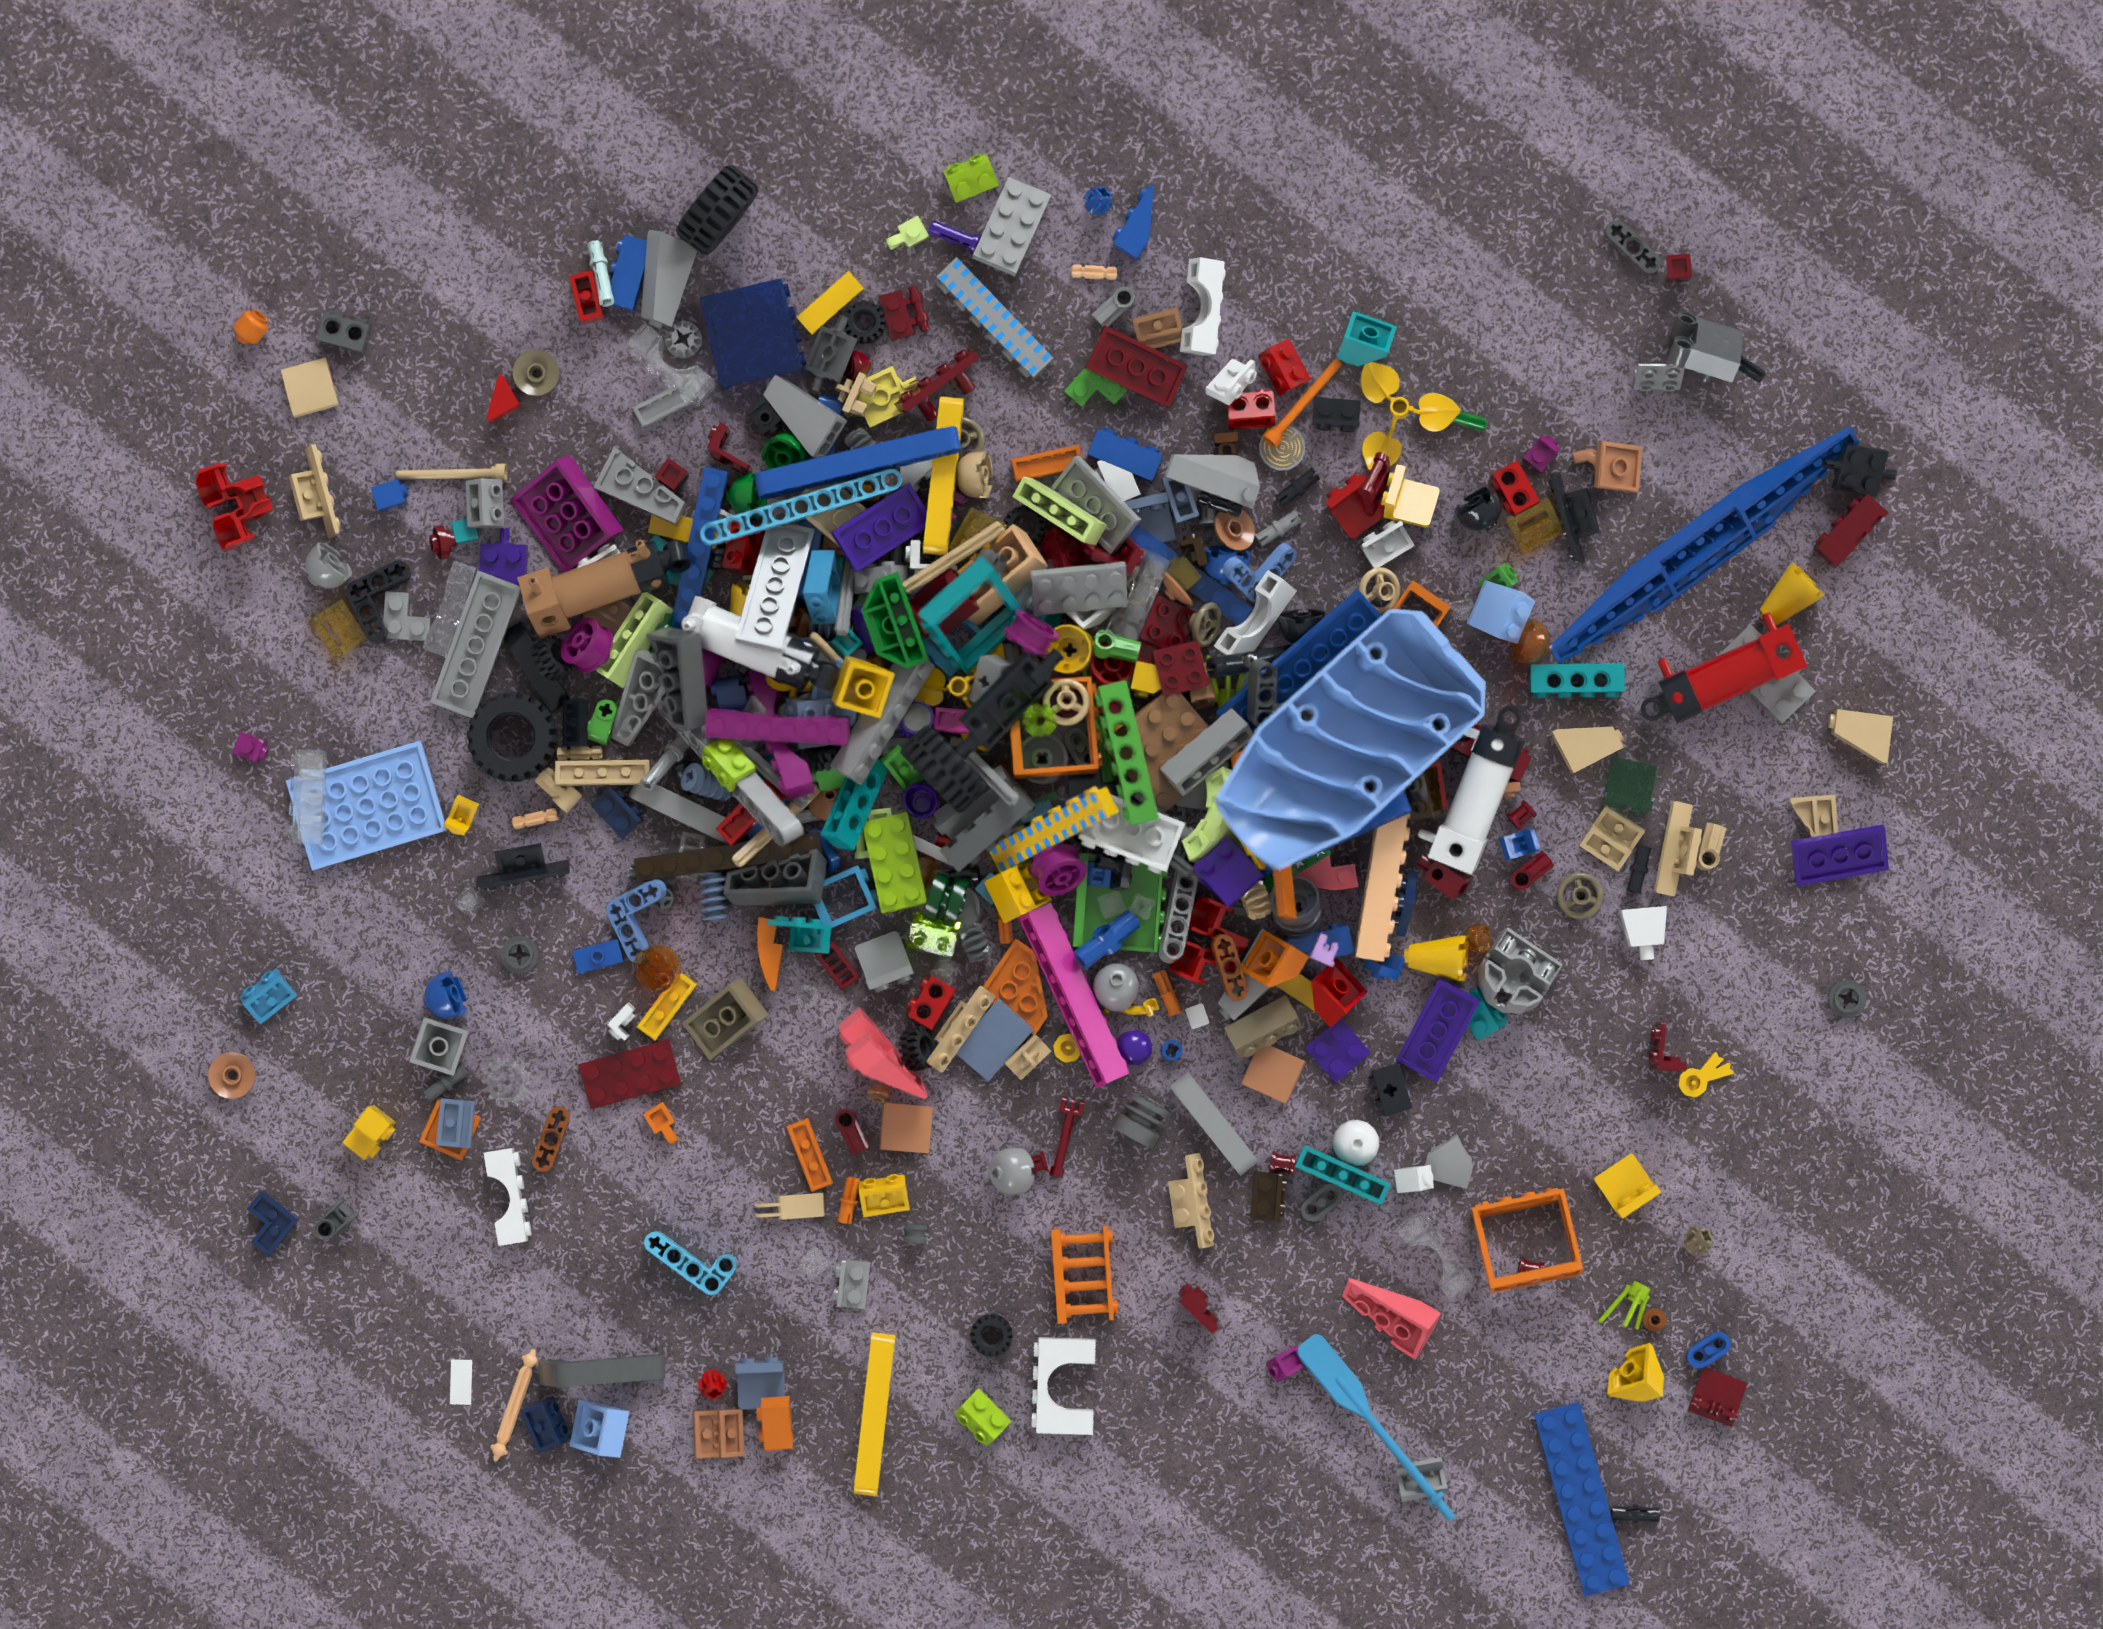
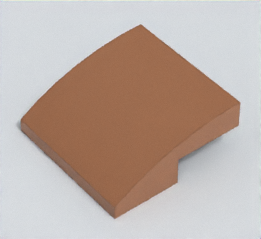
[1241,1046,1306,1104]
[879,1102,933,1153]
[693,1409,744,1459]

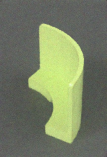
[1182,767,1243,864]

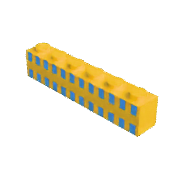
[990,787,1119,873]

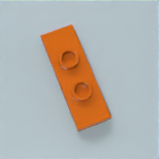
[1011,445,1082,483]

